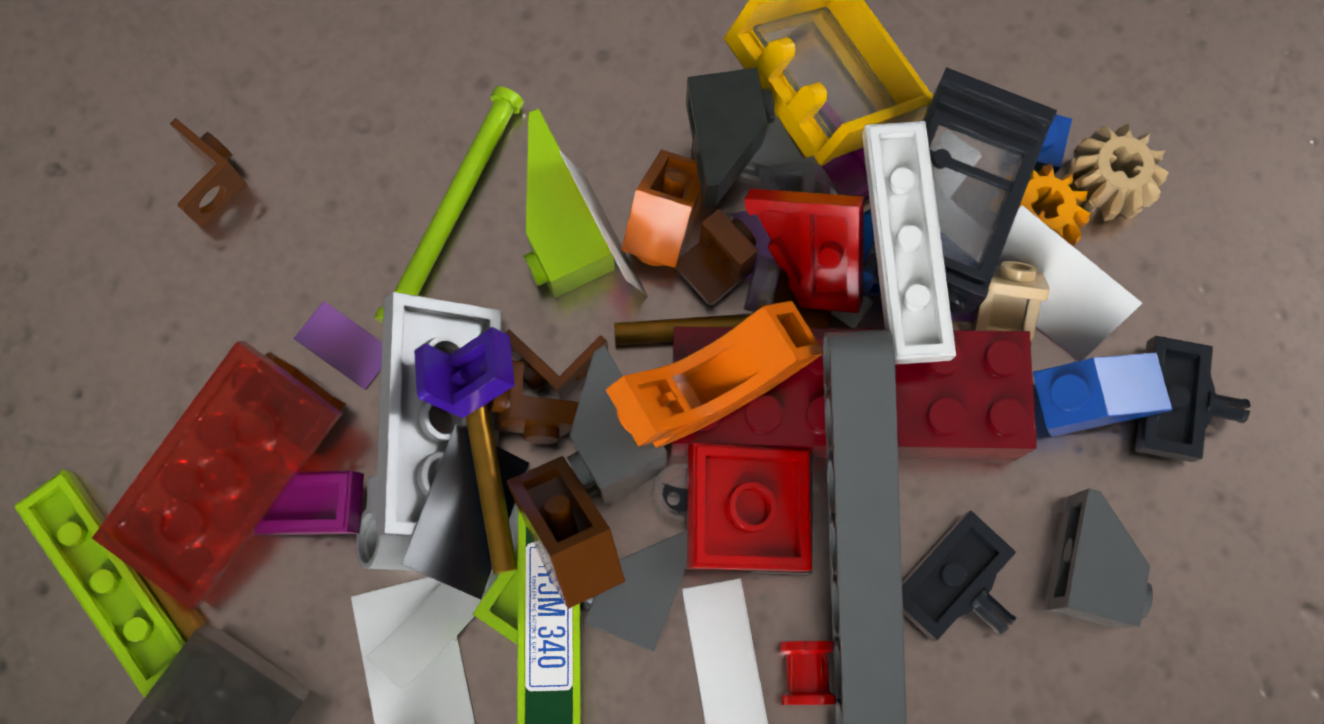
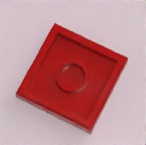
[687,443,812,572]

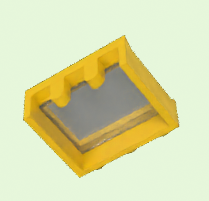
[723,0,932,171]

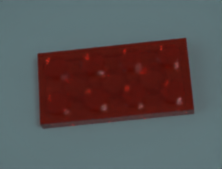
[92,341,343,611]

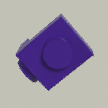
[414,327,515,418]

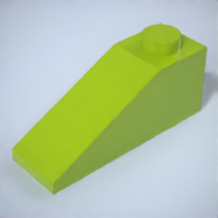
[523,108,615,298]

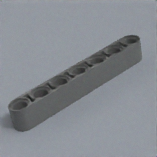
[823,329,907,724]

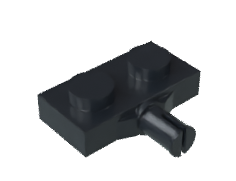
[1135,336,1251,462]
[902,510,1016,641]

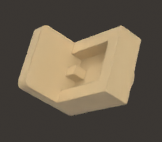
[972,261,1050,345]

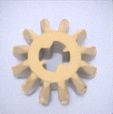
[1065,123,1169,222]

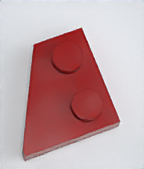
[744,189,864,313]

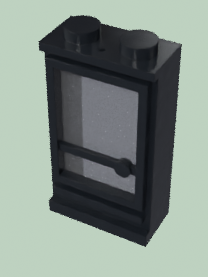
[863,67,1057,315]

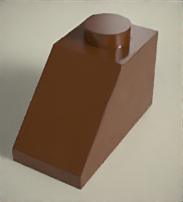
[507,456,625,609]

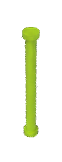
[374,86,524,324]

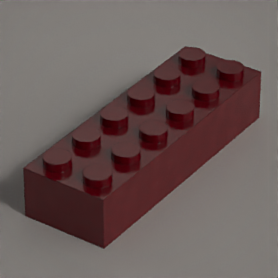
[671,326,1037,460]

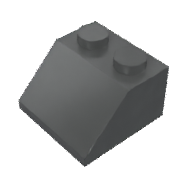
[567,346,667,505]

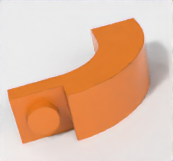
[605,301,824,448]

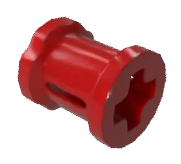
[780,641,837,705]

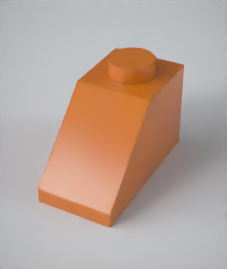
[621,149,702,268]

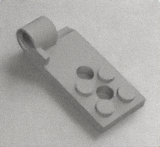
[356,292,501,571]

